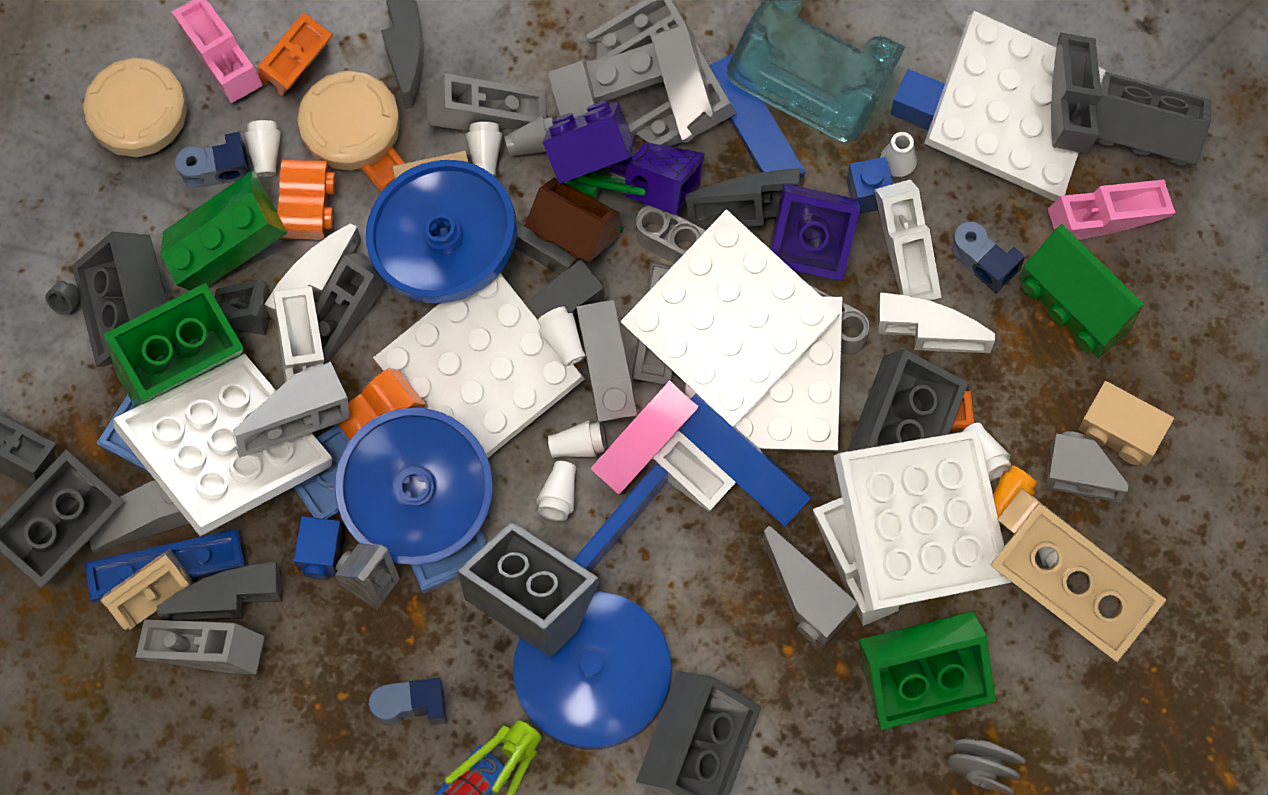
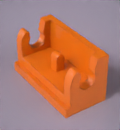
[257,12,333,95]

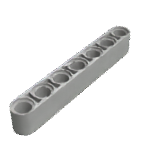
[636,205,870,354]

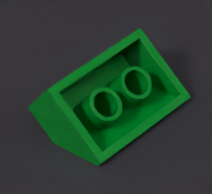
[161,170,288,291]
[1019,224,1144,359]
[103,283,244,408]
[859,611,996,730]

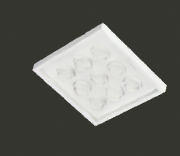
[924,11,1106,201]
[621,209,840,427]
[373,273,585,458]
[685,297,843,452]
[113,354,332,536]
[833,430,1012,612]

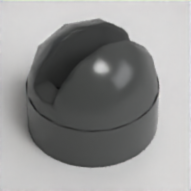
[46,281,80,315]

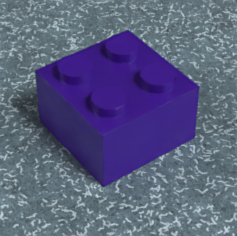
[542,100,634,184]
[769,183,860,281]

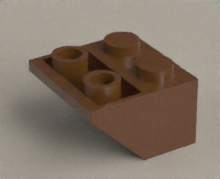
[524,177,620,262]

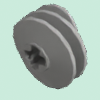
[948,739,1026,795]

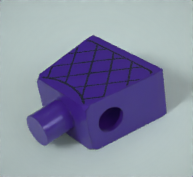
[609,143,704,215]

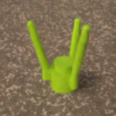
[445,720,542,795]

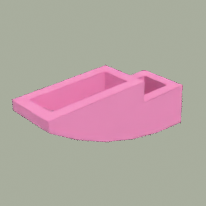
[172,0,263,104]
[1048,180,1175,240]
[590,380,698,495]

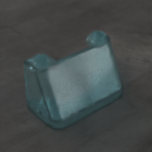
[727,0,905,142]

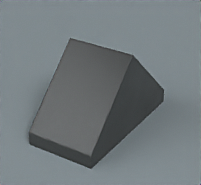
[214,279,271,335]

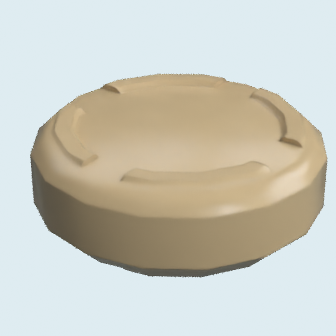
[83,57,187,157]
[297,71,401,171]

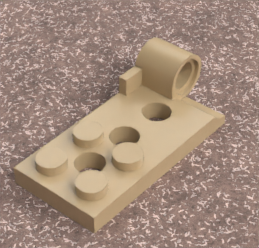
[990,488,1166,662]

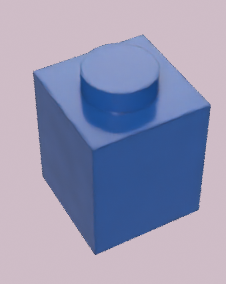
[891,69,945,130]
[847,157,893,214]
[294,516,345,579]

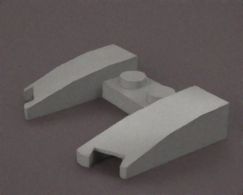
[586,0,737,147]
[548,24,715,168]

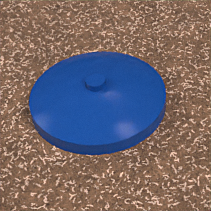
[366,160,517,303]
[335,408,492,565]
[513,591,671,750]

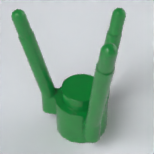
[566,172,646,233]

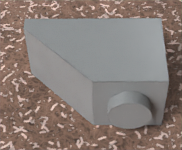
[1044,431,1128,503]

